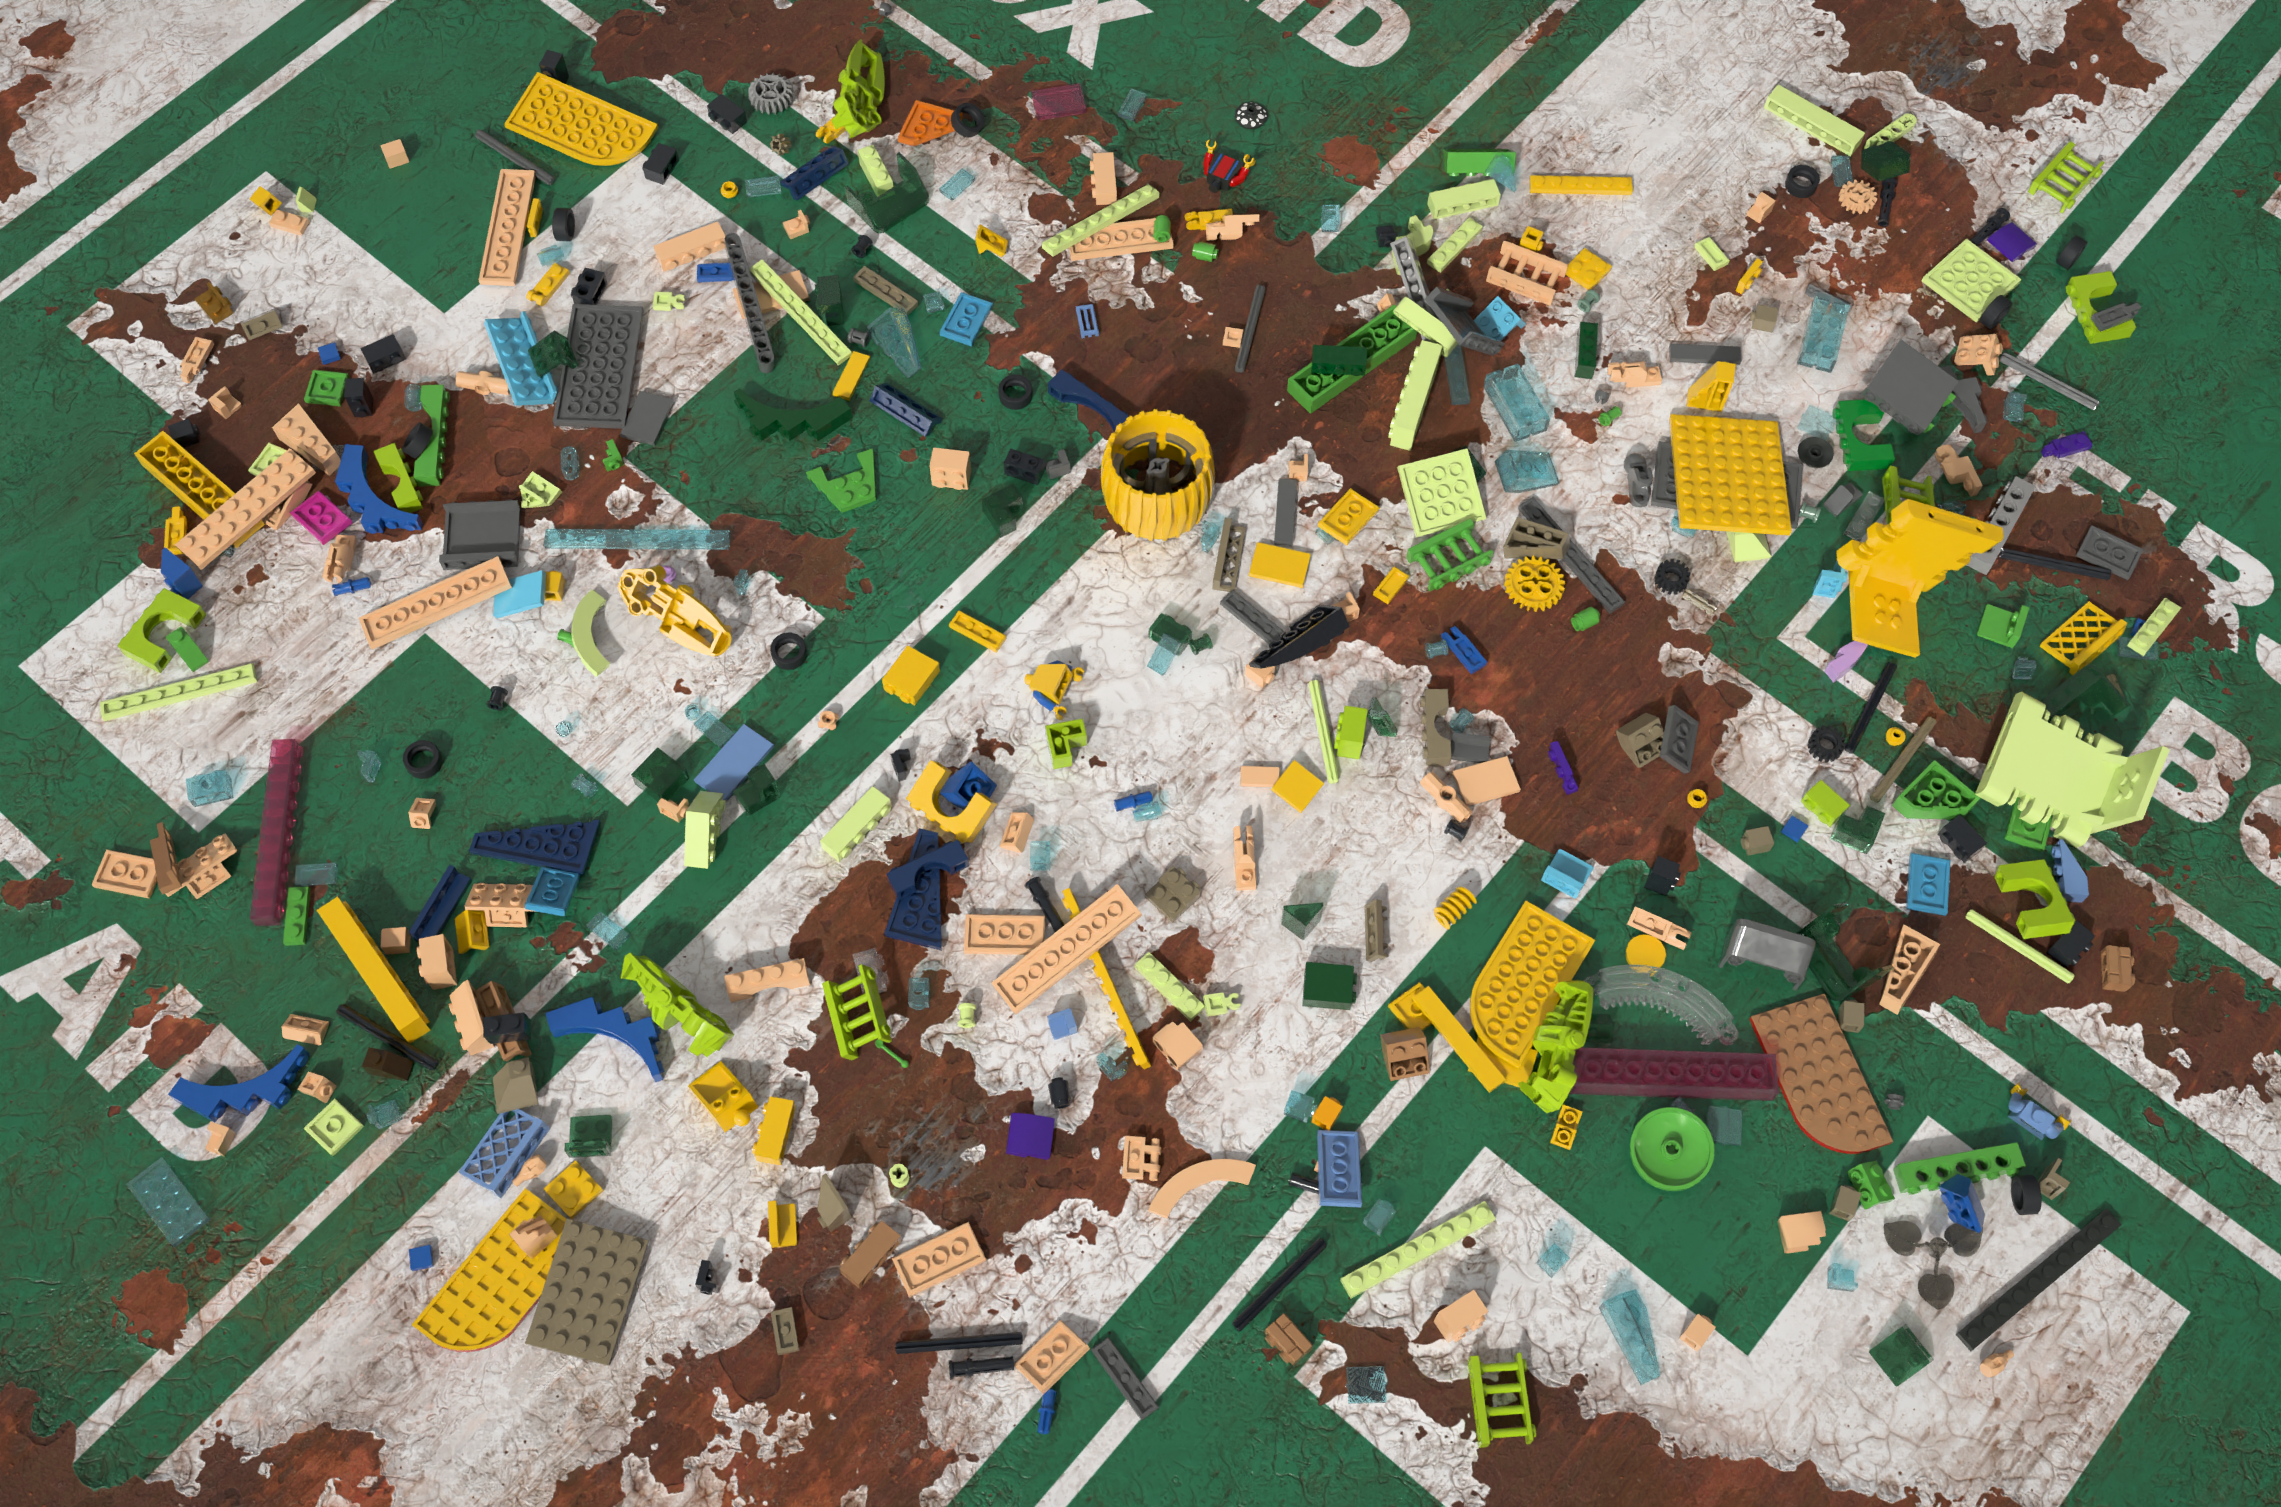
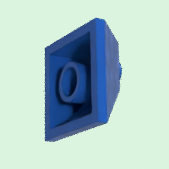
[940,762,997,810]

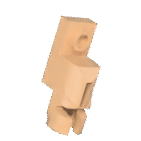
[1206,214,1259,240]
[1607,361,1662,388]
[1934,444,1983,497]
[323,535,357,583]
[1233,825,1256,891]
[1627,906,1692,950]

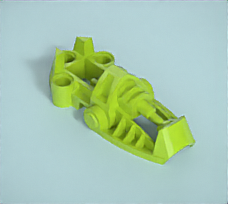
[832,39,885,139]
[621,953,734,1057]
[1518,980,1593,1113]

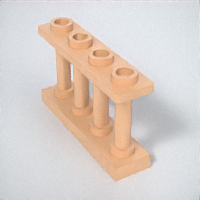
[1486,241,1568,306]

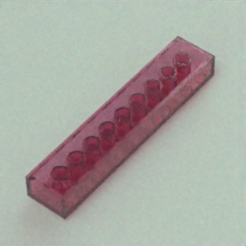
[1569,1048,1779,1101]

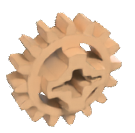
[1839,180,1877,214]

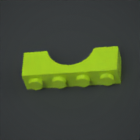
[374,443,423,513]

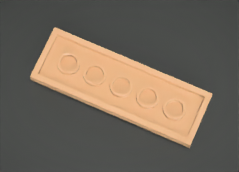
[1069,218,1173,261]

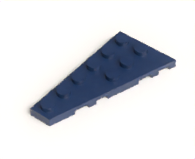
[469,820,601,875]
[884,828,942,951]

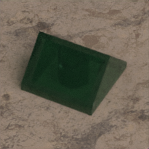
[1281,902,1323,941]

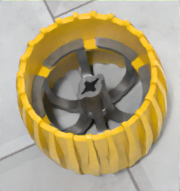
[1101,409,1215,541]

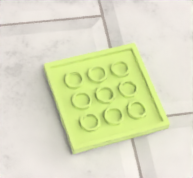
[1922,238,2021,323]
[1397,448,1486,538]

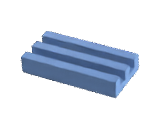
[1076,304,1099,338]

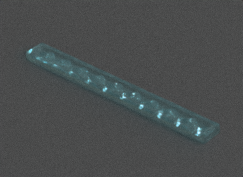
[544,529,730,550]

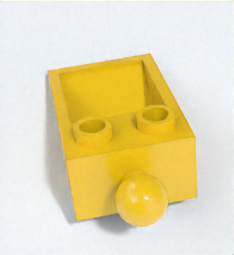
[688,1061,759,1133]

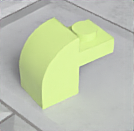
[1407,215,1433,257]

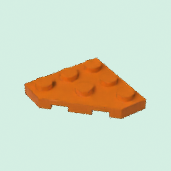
[898,100,963,146]

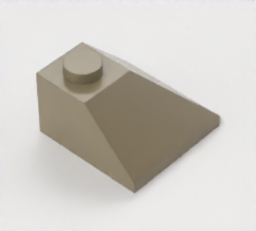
[493,1057,539,1114]
[817,1173,852,1232]

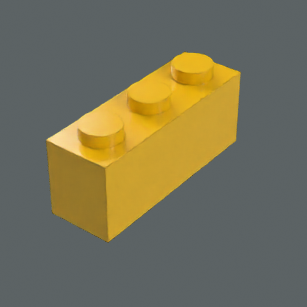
[753,1096,796,1165]

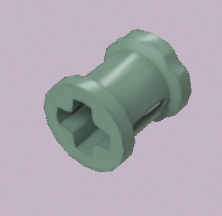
[1577,289,1600,313]
[1799,502,1821,523]

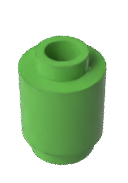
[1153,215,1171,242]
[1192,242,1219,262]
[1571,607,1600,631]

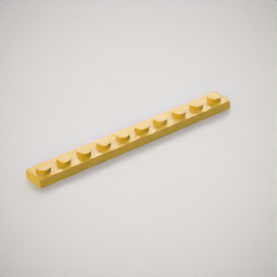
[1062,888,1151,1070]

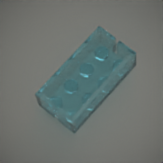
[1797,297,1850,373]
[1483,364,1550,442]

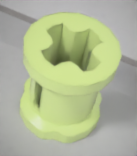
[957,1003,976,1028]
[889,1164,909,1188]

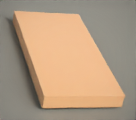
[732,270,810,319]
[964,914,1045,955]
[892,1222,986,1298]

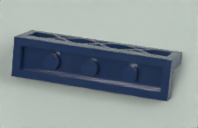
[780,145,849,201]
[869,383,943,437]
[409,864,472,942]

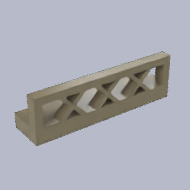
[1212,517,1246,592]

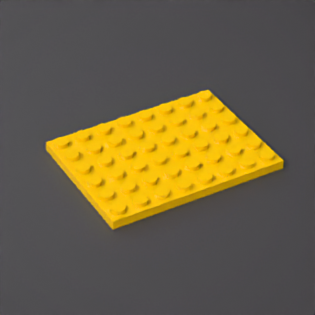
[1669,414,1792,536]

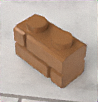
[2101,945,2135,992]
[1265,1313,1313,1366]

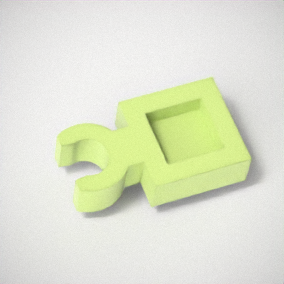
[653,292,685,311]
[1203,992,1241,1017]

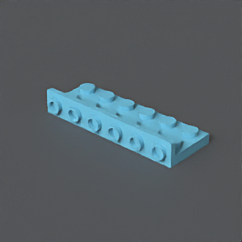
[484,311,558,406]

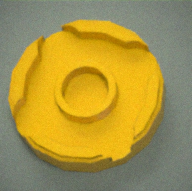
[1625,935,1666,974]

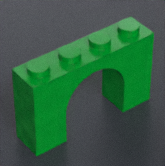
[1832,399,1895,471]

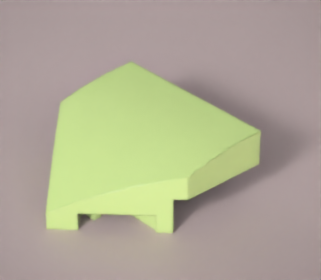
[519,471,562,508]

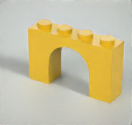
[906,760,997,843]

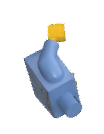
[2008,1082,2072,1141]

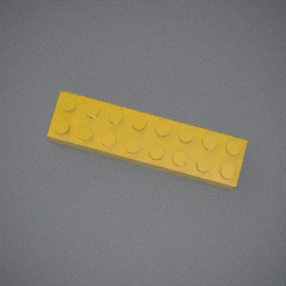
[134,431,265,548]
[317,897,430,1044]

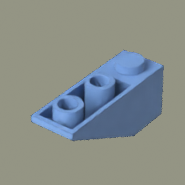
[2051,839,2089,902]

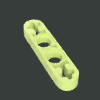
[1864,113,1917,155]

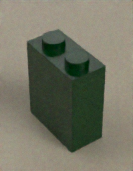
[1302,962,1357,1010]

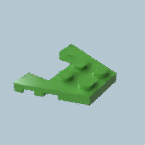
[806,449,876,513]

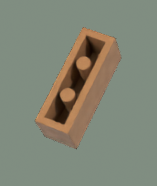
[840,1220,902,1290]

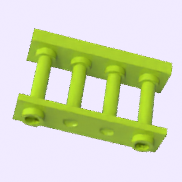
[2028,141,2105,213]
[1882,466,1935,525]
[822,964,892,1060]
[1467,1352,1536,1448]

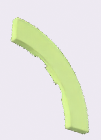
[571,590,610,677]

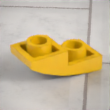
[1550,1105,1582,1150]

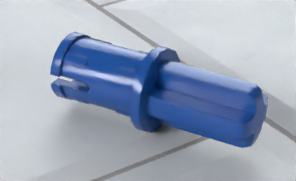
[332,577,371,596]
[1114,791,1153,812]
[1038,1389,1057,1434]

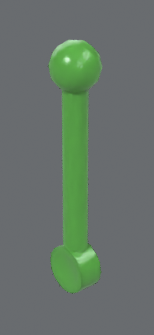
[875,1040,909,1068]

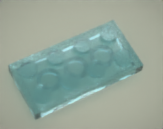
[126,1157,210,1247]

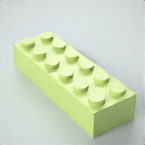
[1388,340,1443,451]

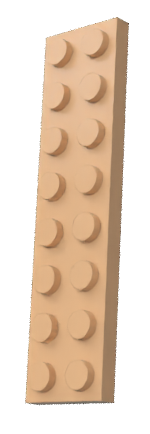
[479,169,536,286]
[175,448,316,570]
[359,556,512,650]
[992,884,1142,1015]

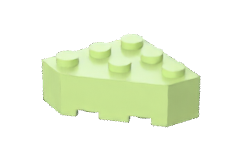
[684,791,726,869]

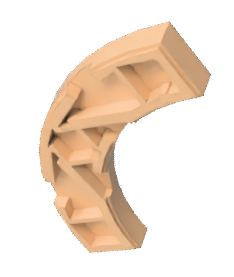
[1148,1159,1256,1219]

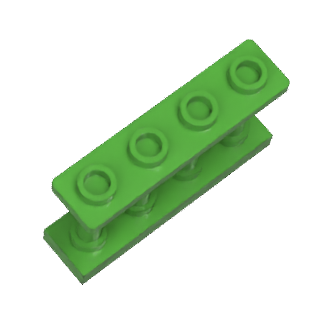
[1406,519,1494,591]

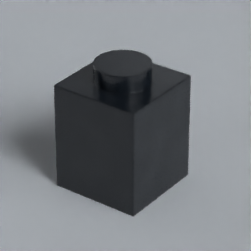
[168,419,200,448]

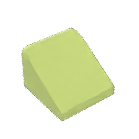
[295,187,317,212]

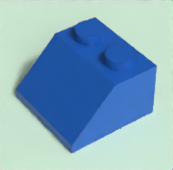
[161,547,203,599]

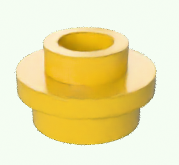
[721,181,738,198]
[1886,727,1906,746]
[1687,789,1707,808]

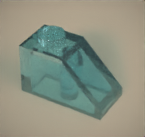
[1485,154,1517,193]

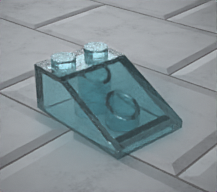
[1495,450,1559,493]

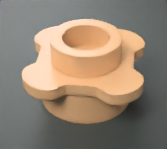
[818,711,839,730]

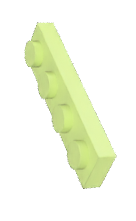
[1427,218,1483,273]
[2127,598,2181,656]
[1134,952,1205,1022]

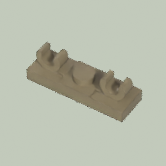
[1364,899,1389,962]

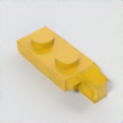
[164,507,187,555]

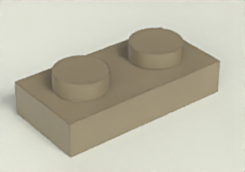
[771,1307,800,1355]

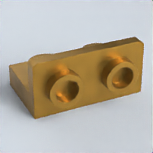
[195,282,233,325]

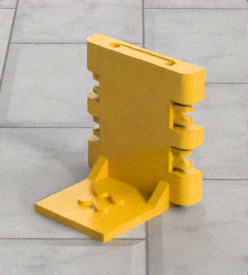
[1837,499,2004,658]

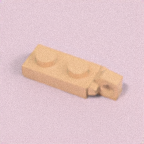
[180,337,214,383]

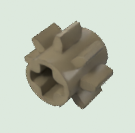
[770,134,792,156]

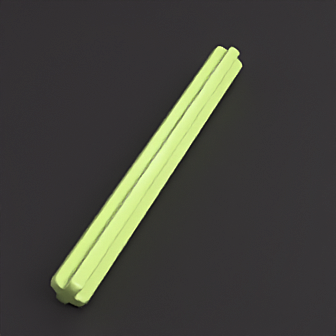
[1309,680,1339,784]
[1966,909,2074,983]

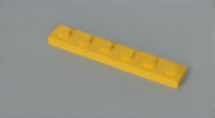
[1529,175,1633,195]

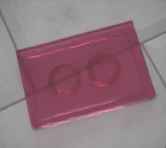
[1031,83,1086,121]

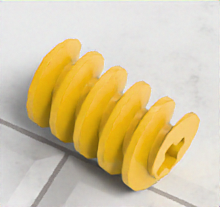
[1434,886,1477,930]

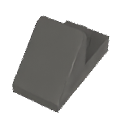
[1823,483,1863,517]

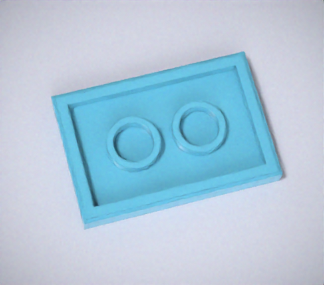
[493,570,546,618]

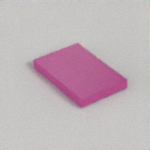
[290,491,353,545]

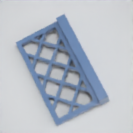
[459,1109,550,1198]

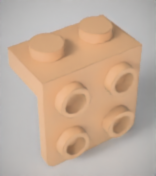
[1954,334,2003,376]

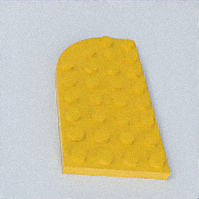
[504,72,658,166]
[1470,901,1595,1069]

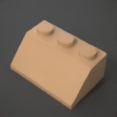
[449,980,495,1056]

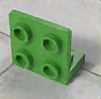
[1977,604,2029,648]

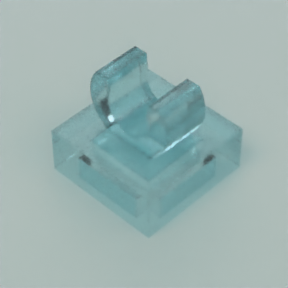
[2011,657,2037,679]

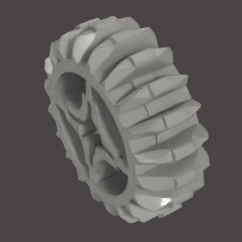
[748,72,794,115]

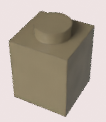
[1750,304,1779,333]
[1741,826,1774,856]
[1838,1000,1864,1033]
[1829,1186,1861,1221]

